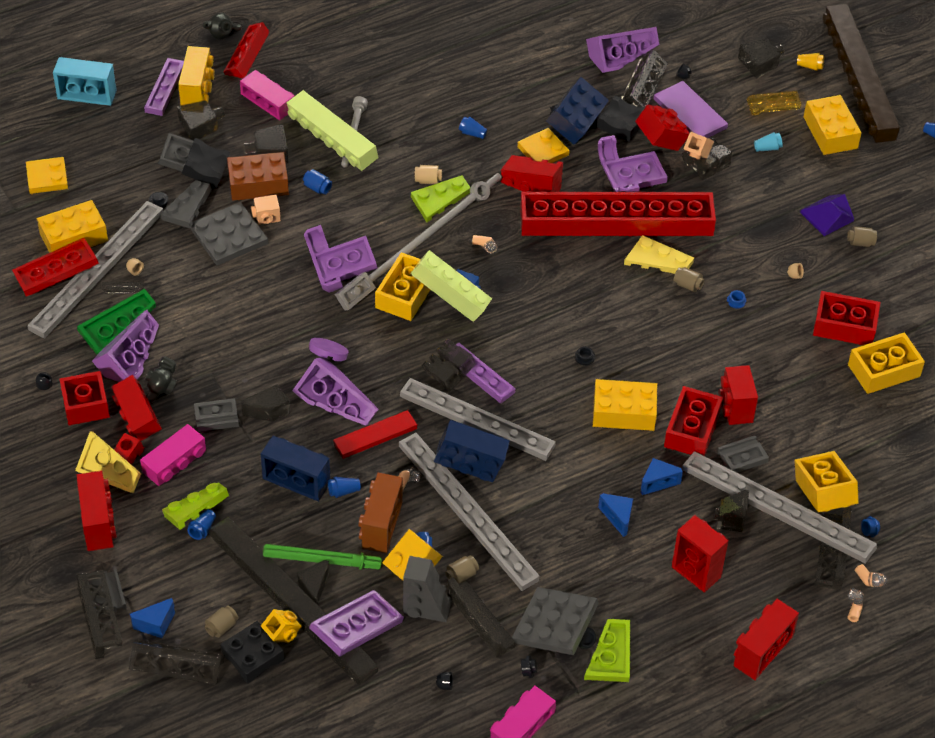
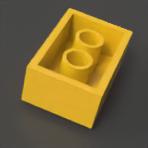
[178,46,215,113]
[803,95,861,155]
[37,200,108,253]
[375,252,431,321]
[848,332,925,394]
[593,379,657,431]
[795,451,858,513]

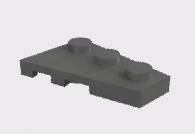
[160,180,212,228]

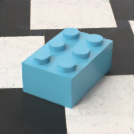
[53,57,117,106]

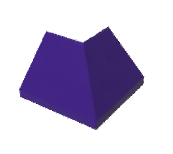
[800,194,854,236]

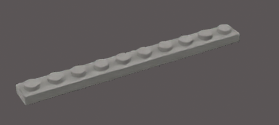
[28,201,163,339]
[399,433,540,591]
[683,451,877,564]

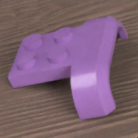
[598,135,667,192]
[304,225,378,293]

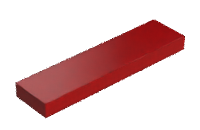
[333,410,417,459]

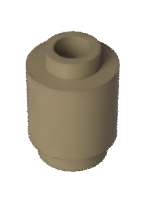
[847,226,877,247]
[674,267,704,292]
[445,555,479,585]
[205,605,238,638]

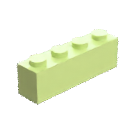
[410,250,492,322]

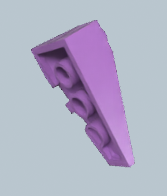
[586,27,659,73]
[92,310,159,382]
[292,357,379,426]

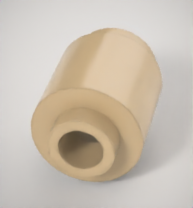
[415,165,442,184]

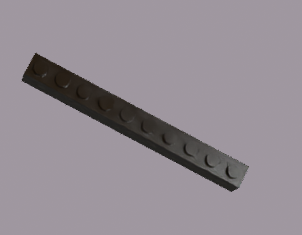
[823,4,900,143]

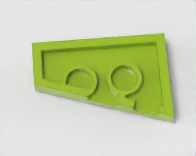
[411,175,470,222]
[162,482,229,530]
[584,619,630,682]

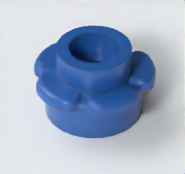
[727,290,746,309]
[861,516,880,537]

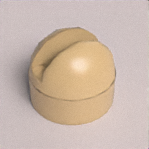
[126,258,144,276]
[787,263,804,279]

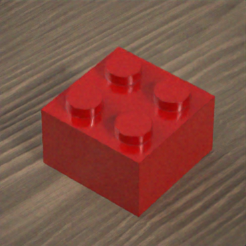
[635,104,690,151]
[719,365,758,425]
[60,371,110,426]

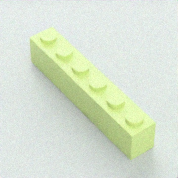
[287,90,378,171]

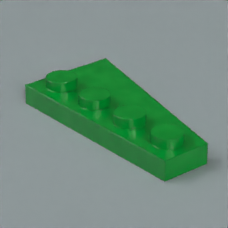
[77,289,156,355]

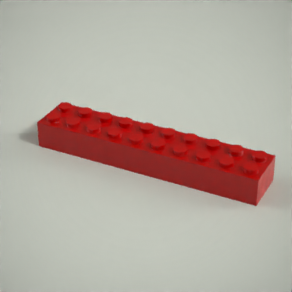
[520,192,716,236]

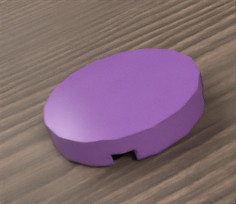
[308,338,349,361]

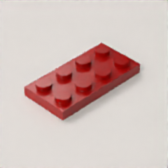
[12,238,99,297]

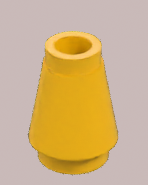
[797,53,824,71]

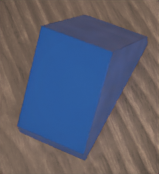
[641,458,683,495]
[598,493,633,537]
[130,598,175,638]

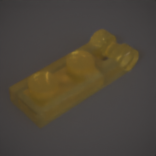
[747,91,801,115]

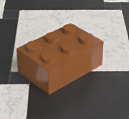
[227,152,289,201]
[358,473,403,554]

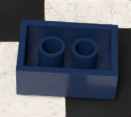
[546,77,609,144]
[434,420,510,482]
[261,436,330,502]

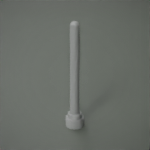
[341,96,368,168]

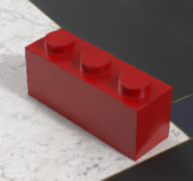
[112,374,162,441]

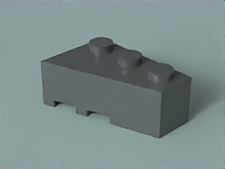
[403,556,452,622]

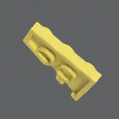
[624,235,694,274]
[75,431,141,493]

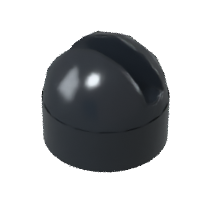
[676,63,692,79]
[35,372,53,390]
[436,672,453,690]

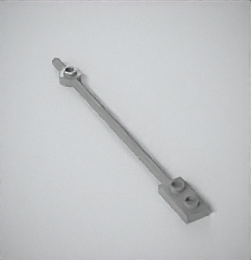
[334,173,502,311]

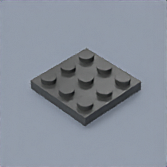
[190,202,268,266]
[512,587,599,655]

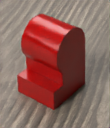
[114,433,144,465]

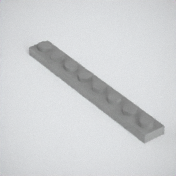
[400,378,556,461]

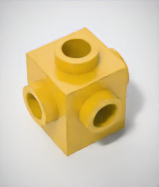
[261,609,302,643]

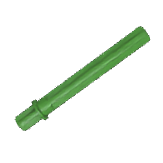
[263,544,382,570]

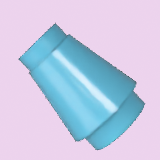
[754,132,783,152]

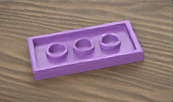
[654,81,728,138]
[310,590,404,657]

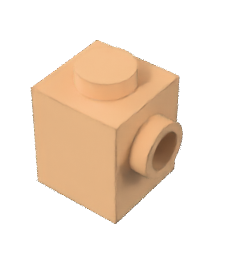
[684,132,714,160]
[251,195,281,225]

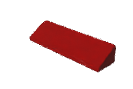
[223,22,269,78]

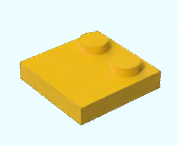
[517,128,569,163]
[26,157,68,194]
[382,529,443,580]

